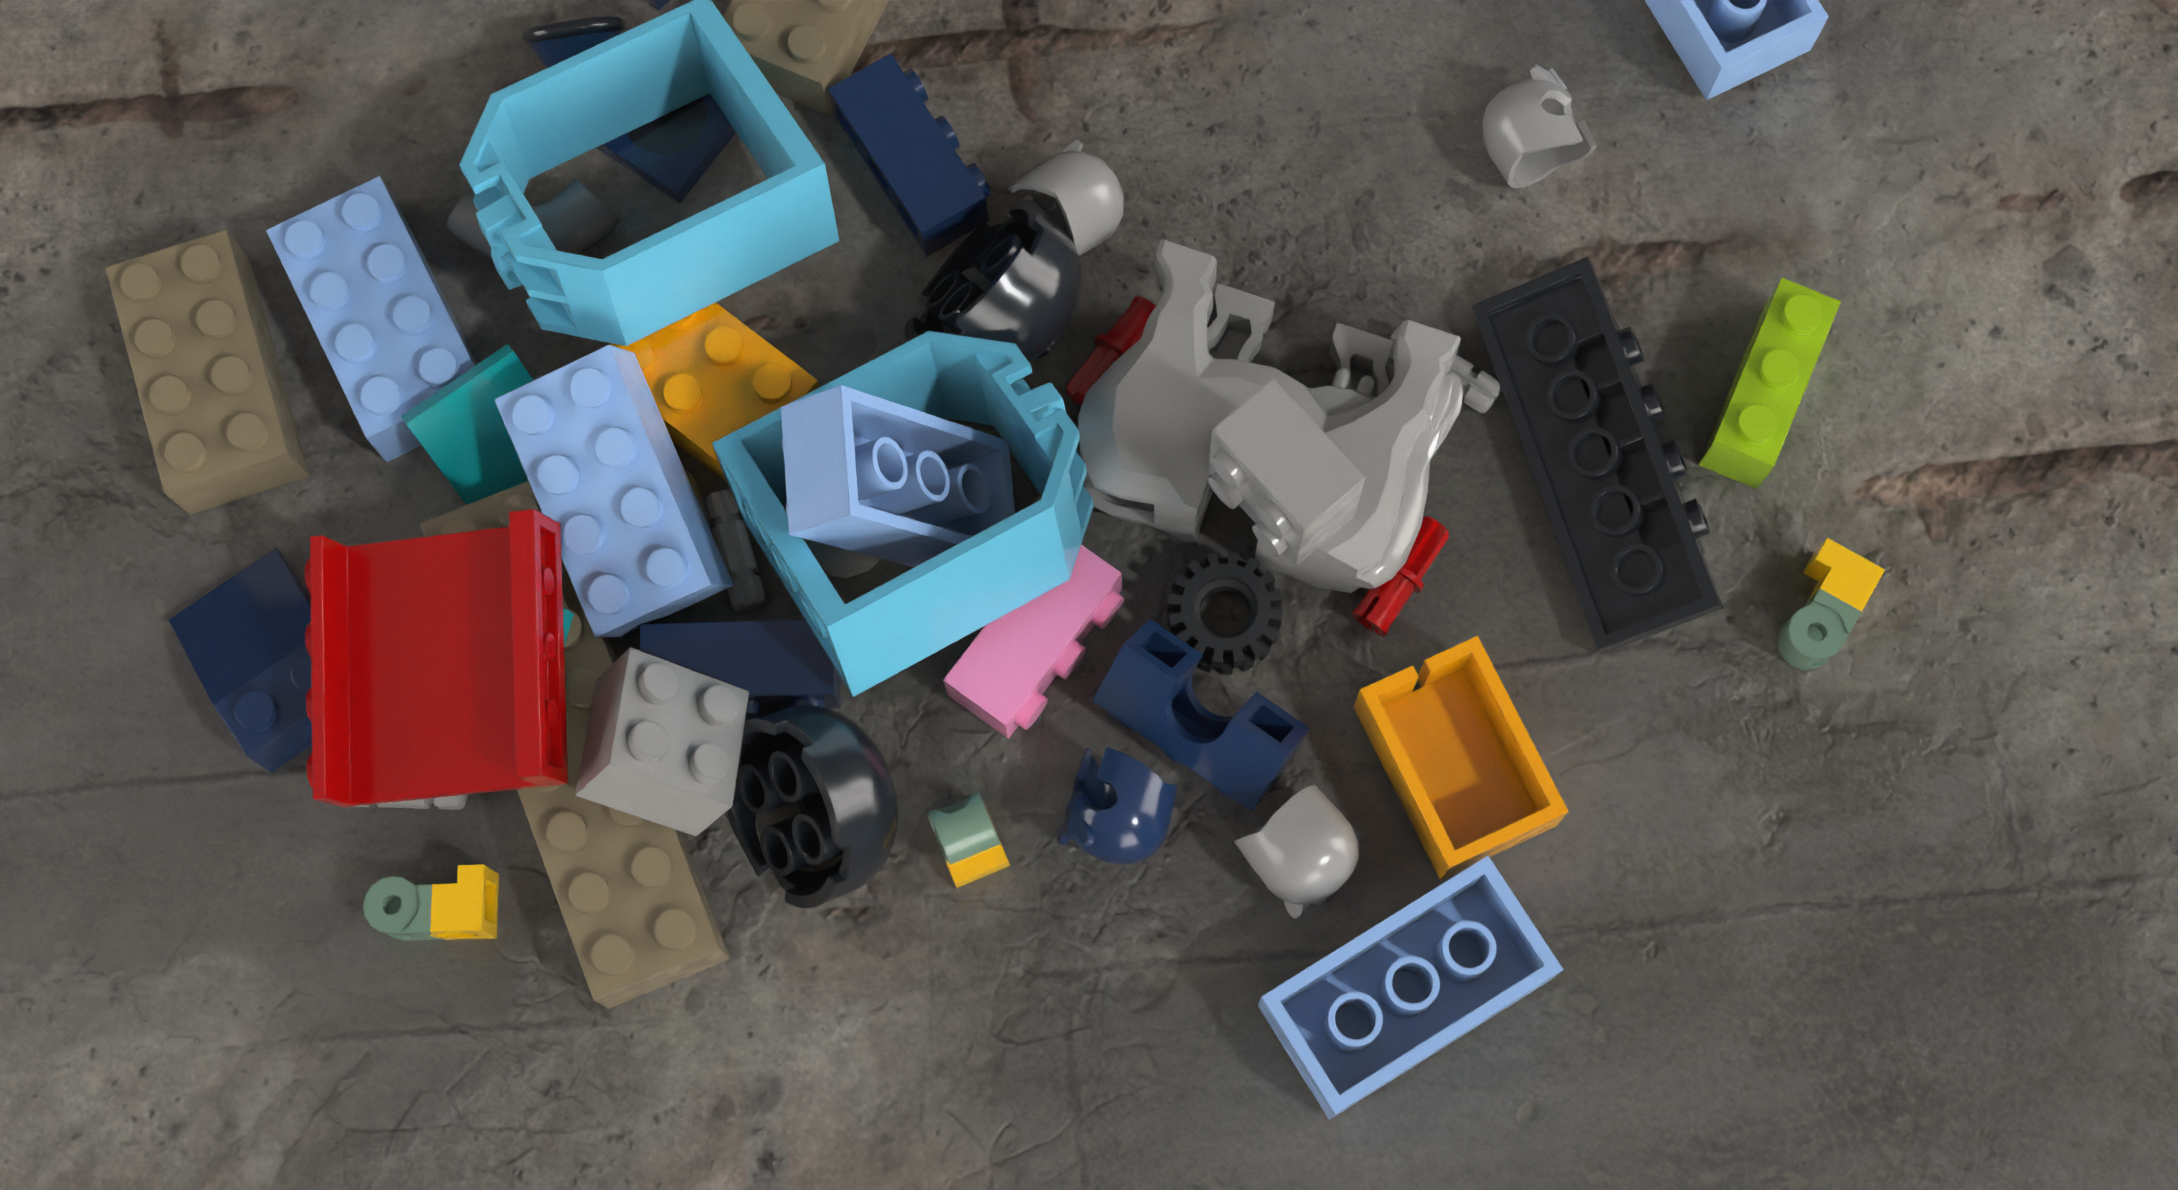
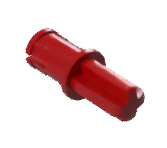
[1065,295,1156,406]
[1351,516,1449,637]

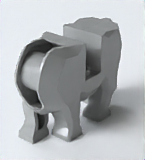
[1078,240,1463,593]

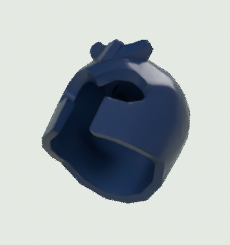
[1057,747,1178,865]

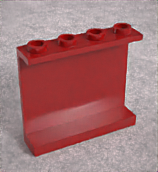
[304,509,568,807]

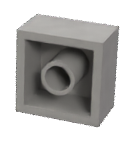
[1208,379,1366,566]
[575,647,749,836]

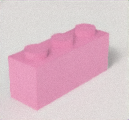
[943,545,1124,739]

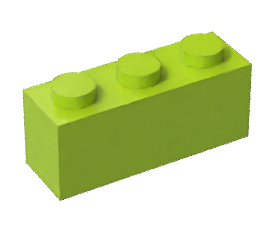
[1698,278,1841,489]

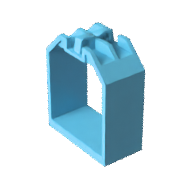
[459,0,839,346]
[712,331,1094,697]

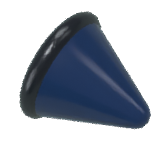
[522,16,625,68]

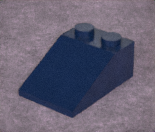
[169,548,312,773]

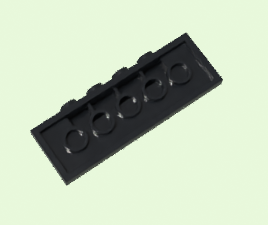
[1471,256,1724,654]

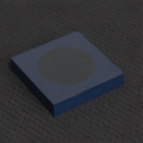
[596,94,736,203]

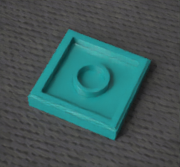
[401,344,534,505]

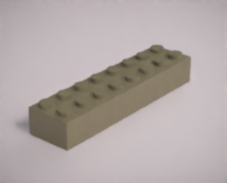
[421,481,731,1009]

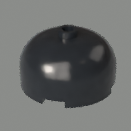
[905,200,1082,363]
[727,705,898,909]

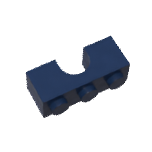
[1092,619,1310,811]

